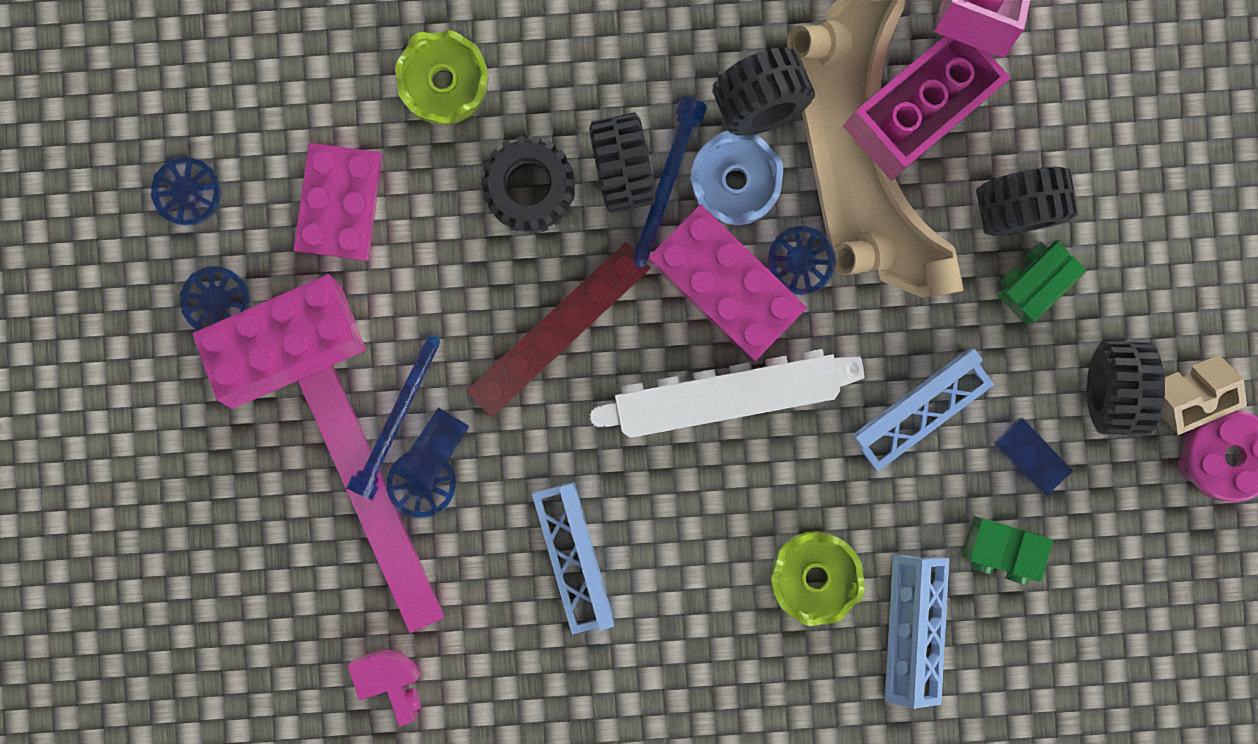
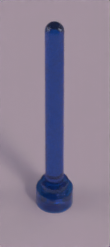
[633,97,708,267]
[346,335,440,501]

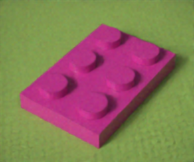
[294,143,383,262]

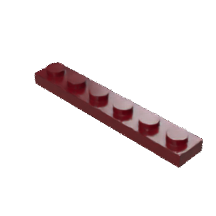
[466,242,651,417]

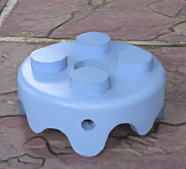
[690,131,783,226]

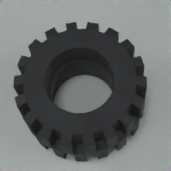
[712,47,815,136]
[589,112,656,213]
[481,136,575,234]
[976,166,1079,236]
[1087,341,1165,435]

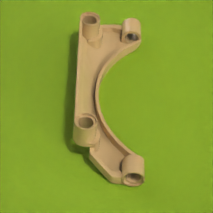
[787,0,964,298]

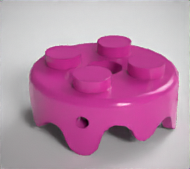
[1178,410,1258,502]

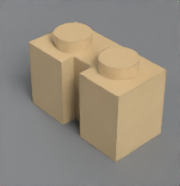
[1161,355,1247,435]

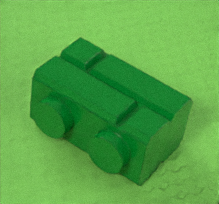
[996,240,1087,324]

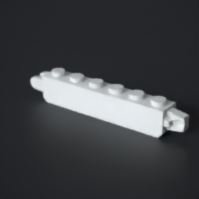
[589,349,865,438]

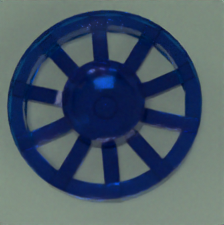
[150,157,221,226]
[768,226,837,295]
[179,266,250,331]
[386,450,456,519]

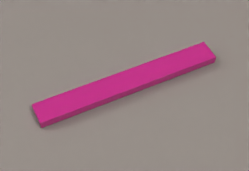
[298,365,445,633]

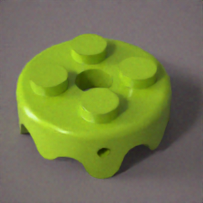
[395,30,489,125]
[770,531,865,626]

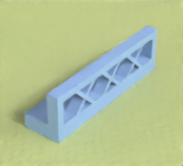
[850,349,995,472]
[532,482,614,635]
[885,555,949,709]

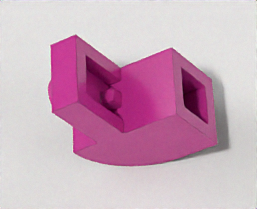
[347,650,421,727]

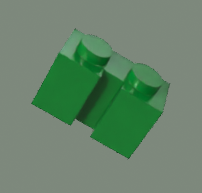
[961,515,1054,585]

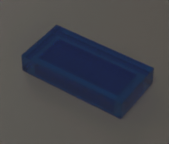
[398,407,469,489]
[993,418,1073,496]

